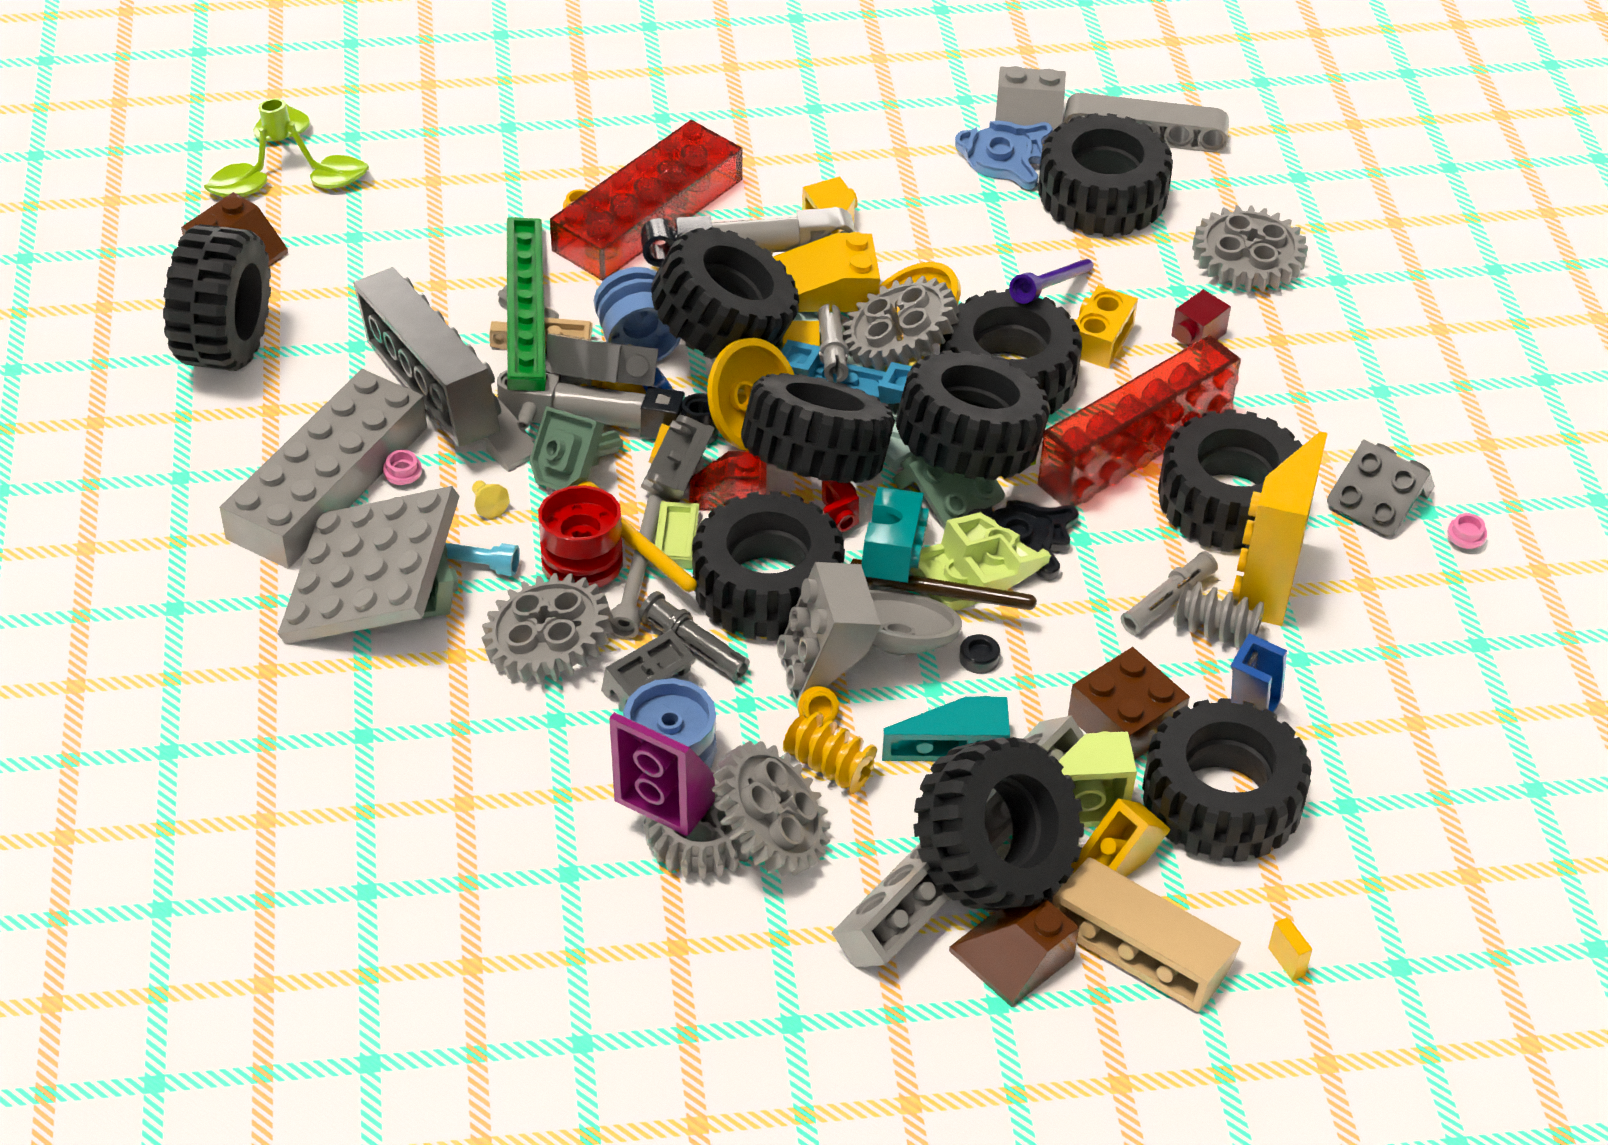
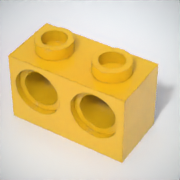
[1074,285,1138,369]

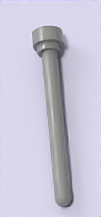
[610,495,662,640]

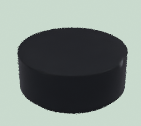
[959,634,1000,674]

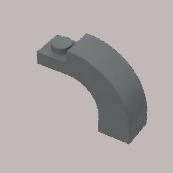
[545,333,658,387]

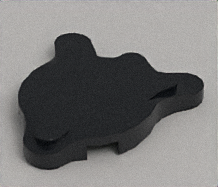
[967,500,1079,580]

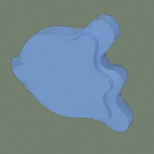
[955,120,1053,190]

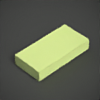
[653,501,699,569]

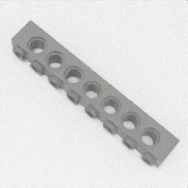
[831,716,1084,967]

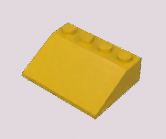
[1232,431,1328,626]

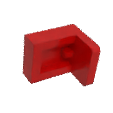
[822,480,859,532]

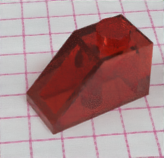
[689,451,767,511]

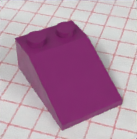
[609,712,715,836]

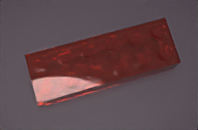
[550,119,743,281]
[1037,334,1241,507]

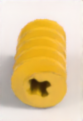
[783,712,878,794]

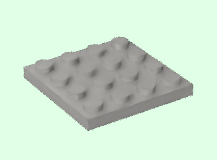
[277,486,460,644]

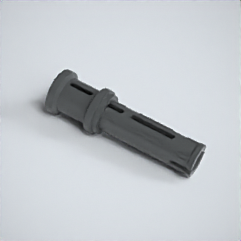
[638,591,750,681]

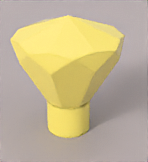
[472,480,510,519]

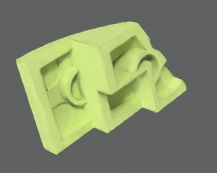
[910,512,1051,611]

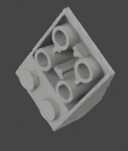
[777,562,881,707]

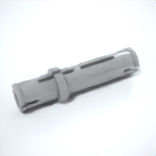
[817,304,849,383]
[1120,551,1218,635]

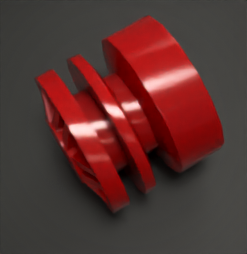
[538,485,623,588]

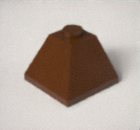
[949,899,1079,1007]

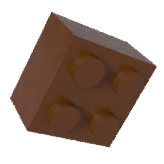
[1068,646,1190,760]

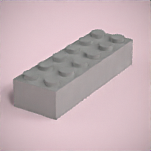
[219,369,427,569]

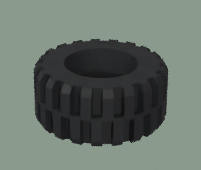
[1038,113,1173,237]
[163,224,271,371]
[651,227,799,360]
[939,289,1082,415]
[896,350,1050,480]
[741,373,895,483]
[1158,409,1303,553]
[692,491,845,641]
[1142,698,1312,862]
[913,737,1084,910]

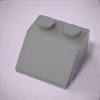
[995,66,1066,131]

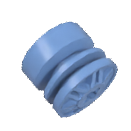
[593,267,681,362]

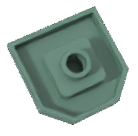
[529,406,623,490]

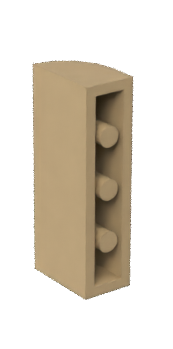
[1052,857,1242,1013]

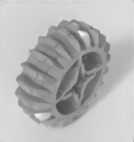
[644,779,751,881]

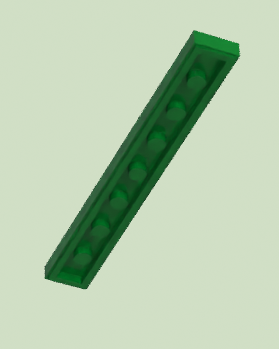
[506,217,546,391]

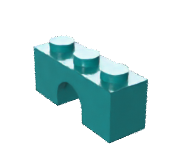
[861,487,929,583]

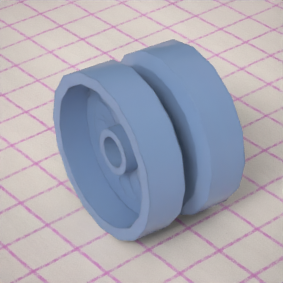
[623,678,717,768]

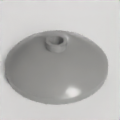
[870,590,962,656]

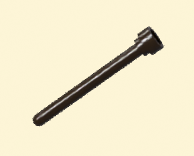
[850,558,1037,610]

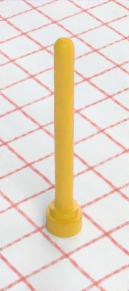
[577,481,697,593]

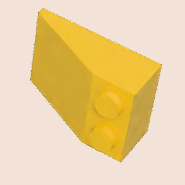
[772,232,880,312]

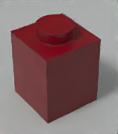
[1171,289,1231,353]

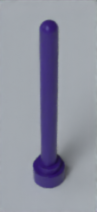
[1009,258,1094,304]

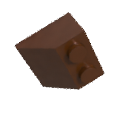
[181,192,288,267]

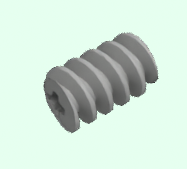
[1173,581,1264,648]

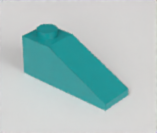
[882,695,1010,761]

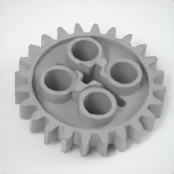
[1192,205,1308,292]
[843,276,960,370]
[481,573,613,684]
[712,741,830,877]

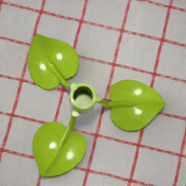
[203,98,369,197]

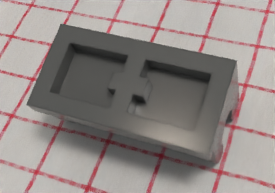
[640,415,715,502]
[601,629,696,712]

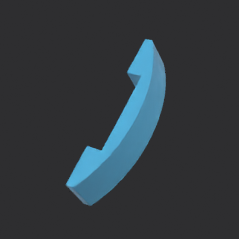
[781,340,912,404]

